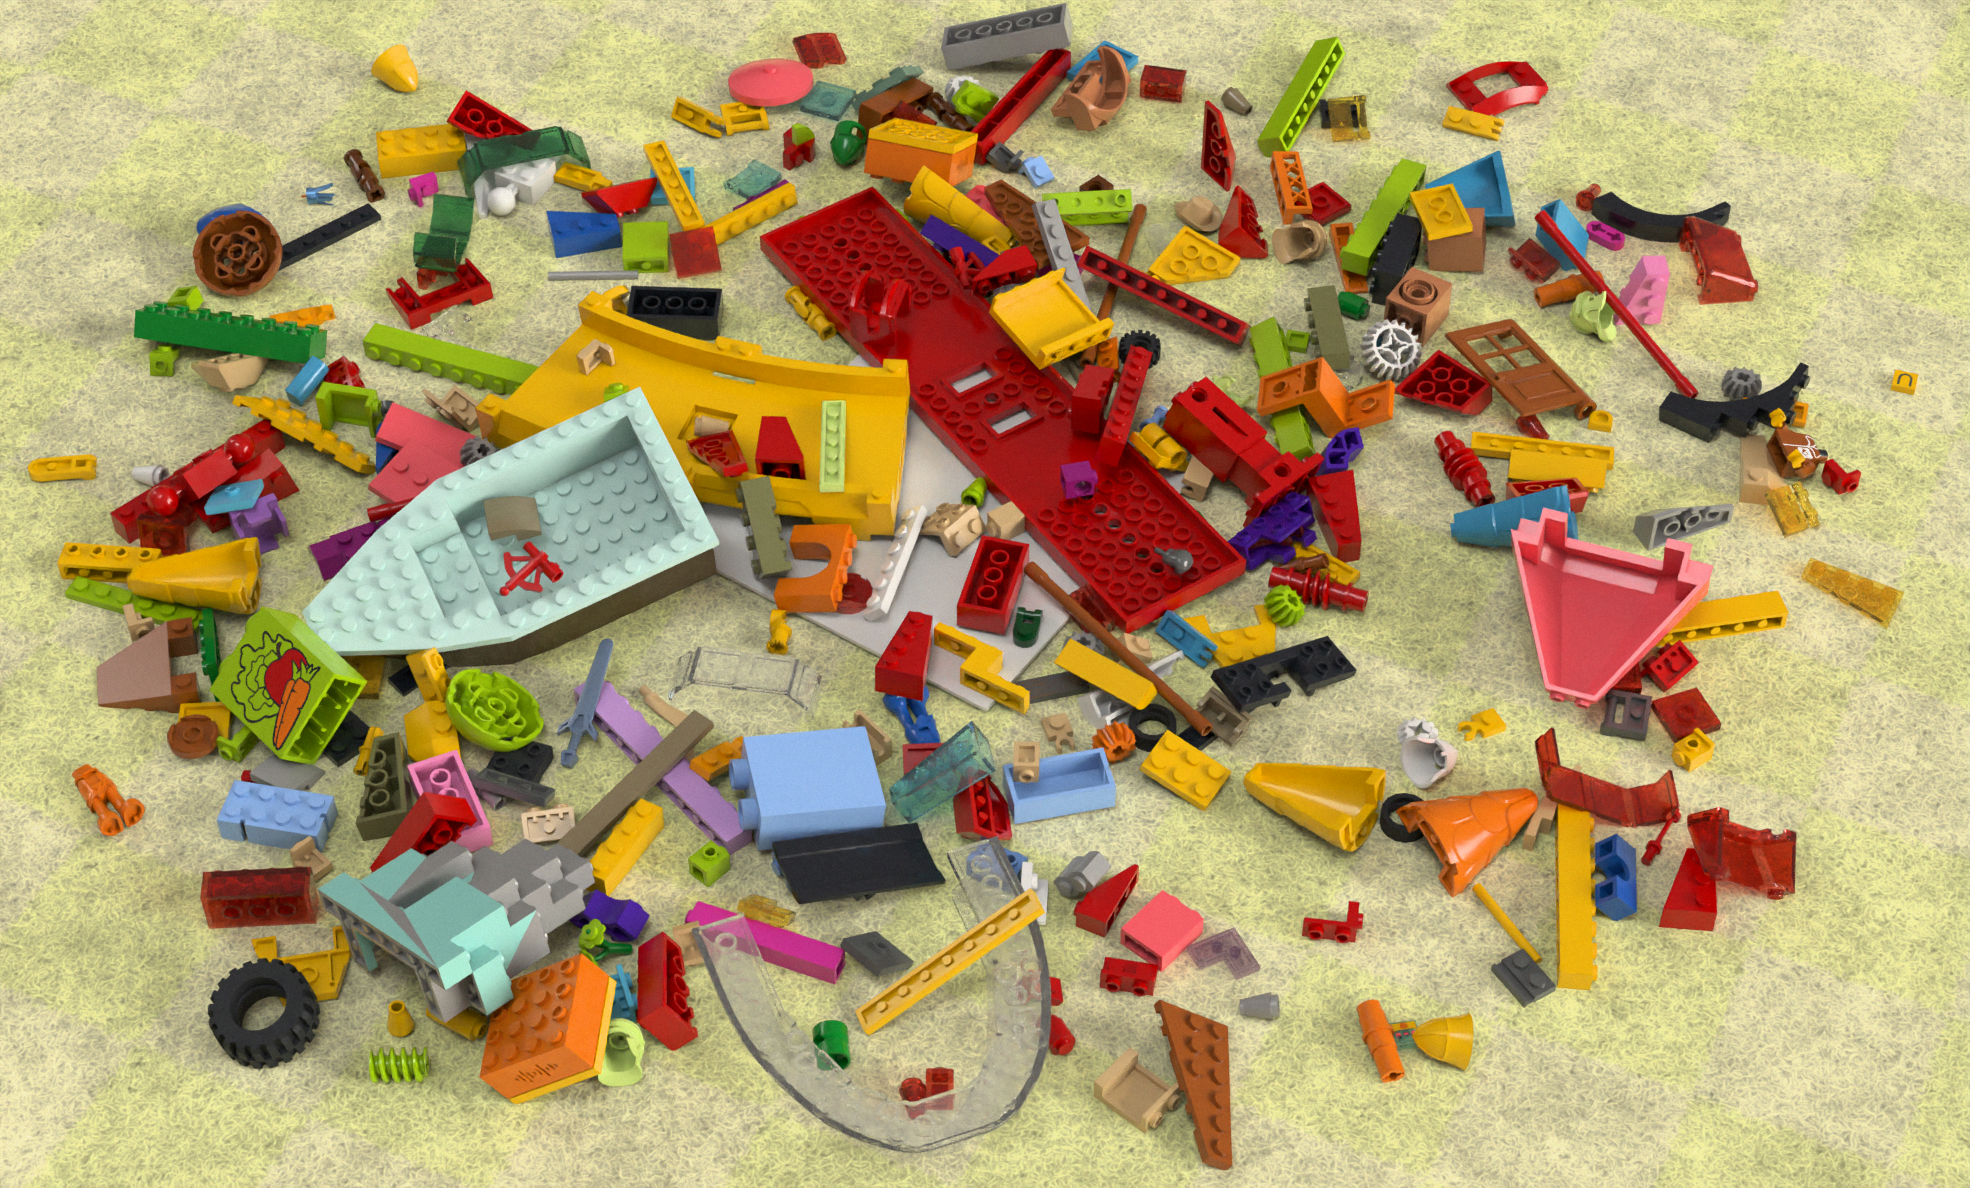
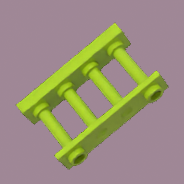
[1042,189,1133,226]

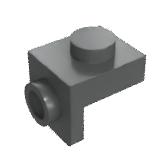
[985,142,1024,174]

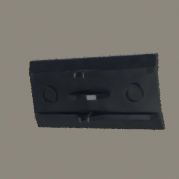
[772,823,946,905]

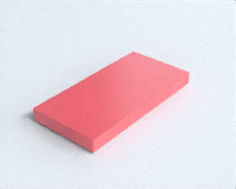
[375,402,476,469]

